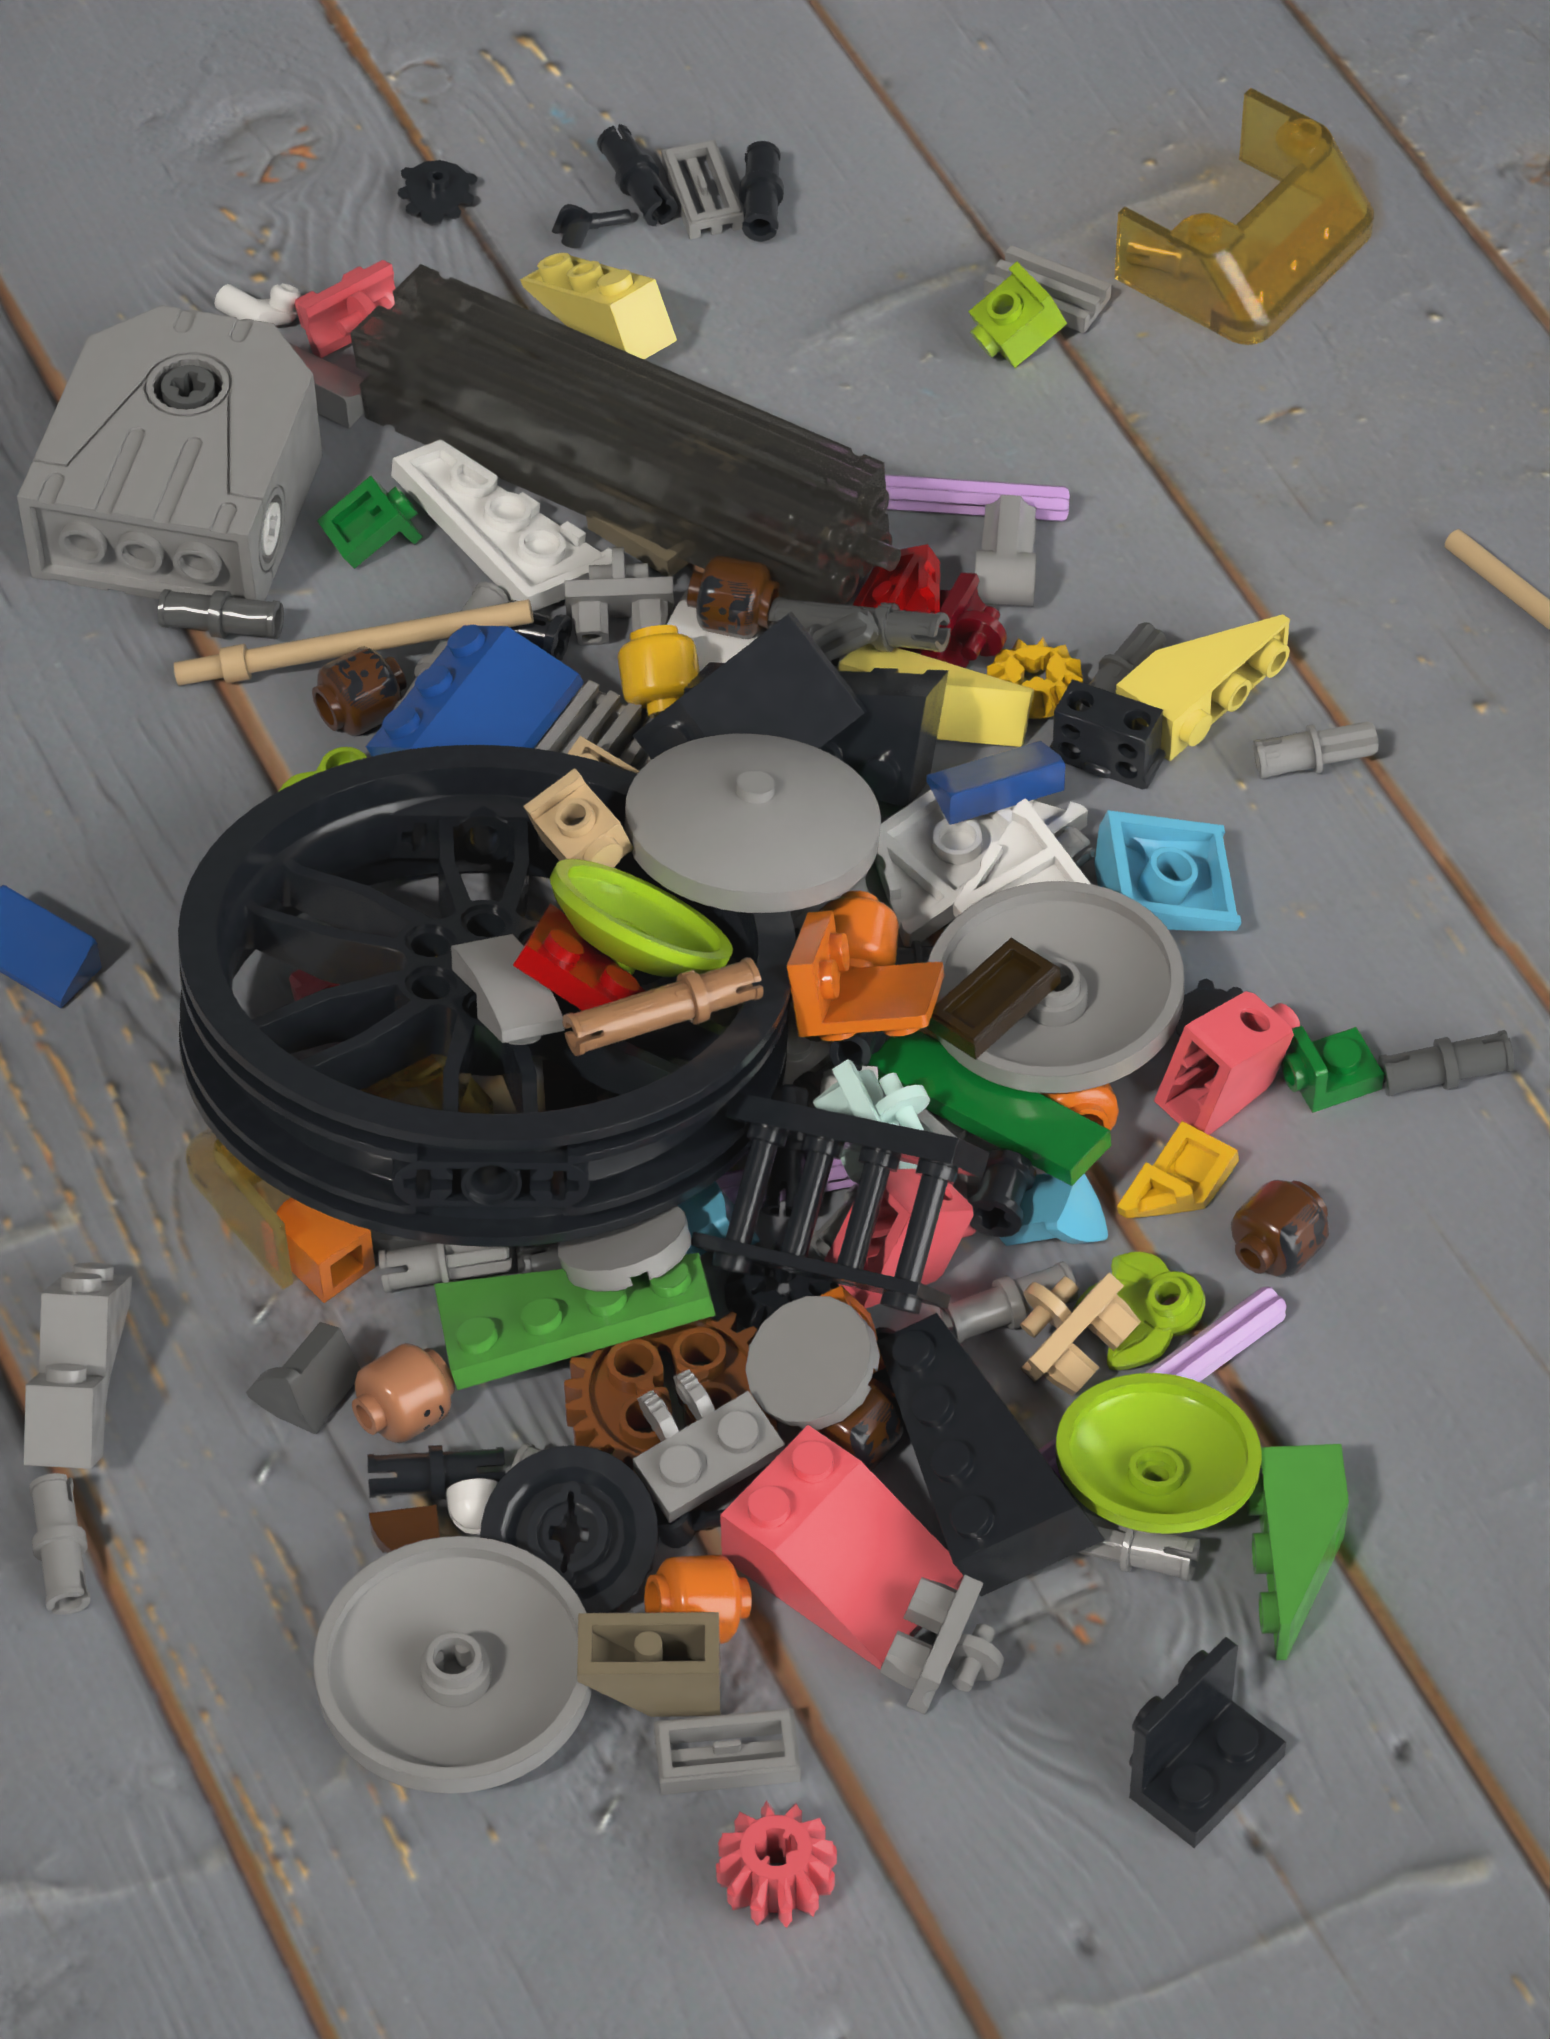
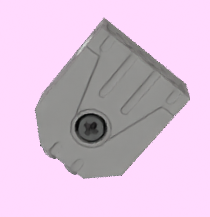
[17,305,323,601]

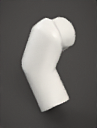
[214,283,301,326]

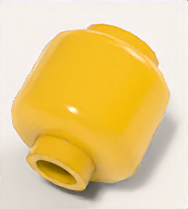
[617,625,700,718]

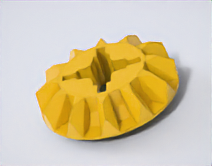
[987,637,1083,719]

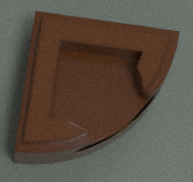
[369,1505,440,1553]

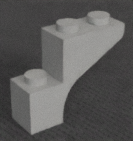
[24,1262,132,1469]

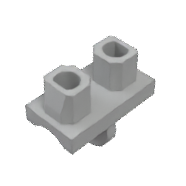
[564,547,674,645]
[879,1575,1004,1714]

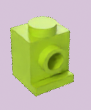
[968,261,1067,368]

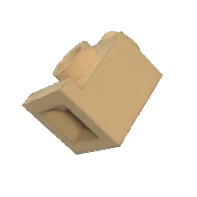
[523,768,633,868]

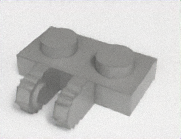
[633,1369,785,1523]

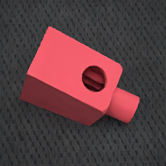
[1154,991,1300,1135]
[824,1169,977,1309]

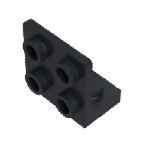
[1129,1637,1286,1848]

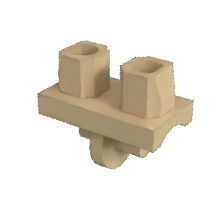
[1020,1272,1141,1396]

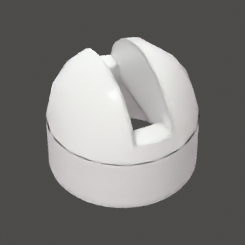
[446,1478,498,1535]

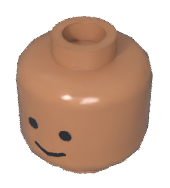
[352,1343,455,1444]

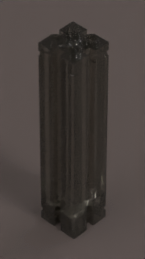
[350,264,901,604]

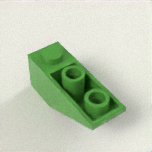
[1246,1444,1349,1660]

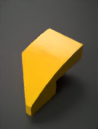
[1117,1121,1239,1218]

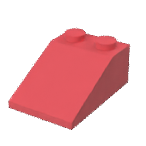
[720,1425,964,1669]

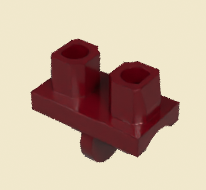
[899,572,1007,668]

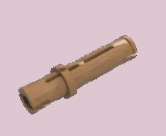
[562,958,763,1056]

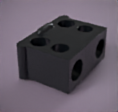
[1049,679,1166,790]

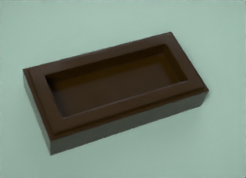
[927,937,1061,1060]

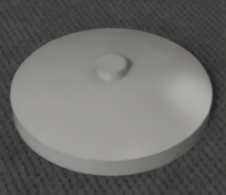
[624,734,881,913]
[928,881,1184,1093]
[313,1536,593,1794]

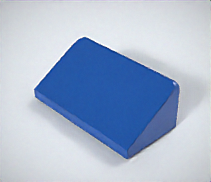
[926,741,1066,825]
[0,885,102,1008]

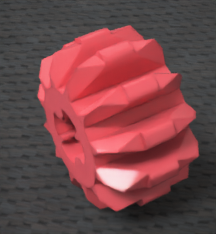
[716,1800,837,1928]

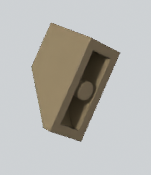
[577,1612,721,1717]

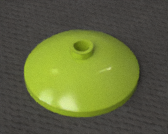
[550,859,733,977]
[1055,1373,1262,1534]

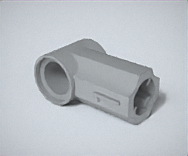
[975,495,1037,607]

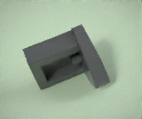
[246,1322,361,1434]

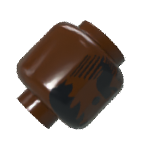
[687,555,780,639]
[312,646,407,736]
[1231,1180,1329,1278]
[817,1378,903,1471]

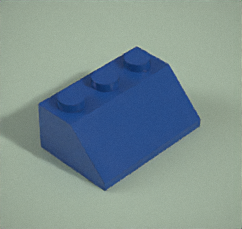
[366,625,584,757]

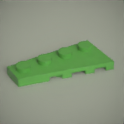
[434,1253,716,1390]

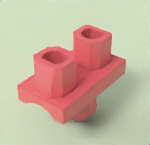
[294,260,406,358]

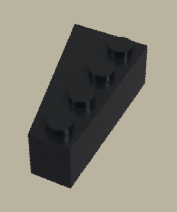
[684,662,949,807]
[877,1313,1105,1596]

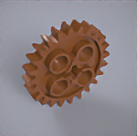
[564,1311,778,1475]

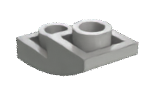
[451,934,564,1045]

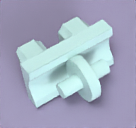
[813,1059,930,1184]

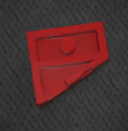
[853,544,940,628]
[513,903,645,1011]

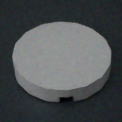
[558,1206,691,1292]
[745,1296,880,1430]

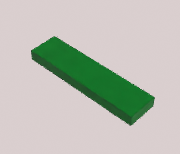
[867,1030,1112,1186]

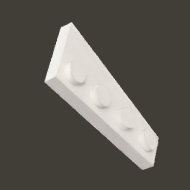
[391,439,612,612]

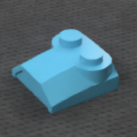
[1094,810,1241,931]

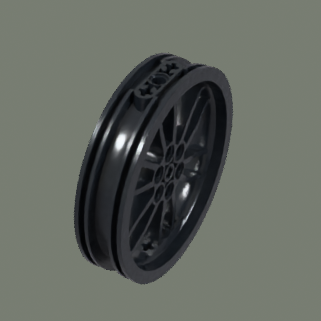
[178,745,796,1247]

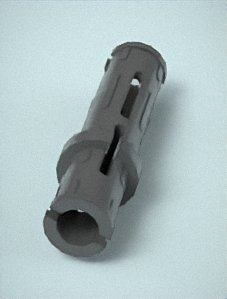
[769,597,951,653]

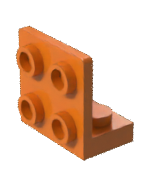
[787,910,945,1041]

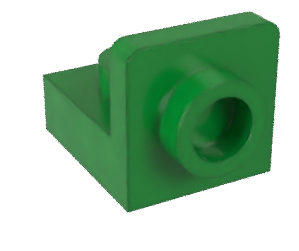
[316,475,423,569]
[1281,1025,1384,1113]

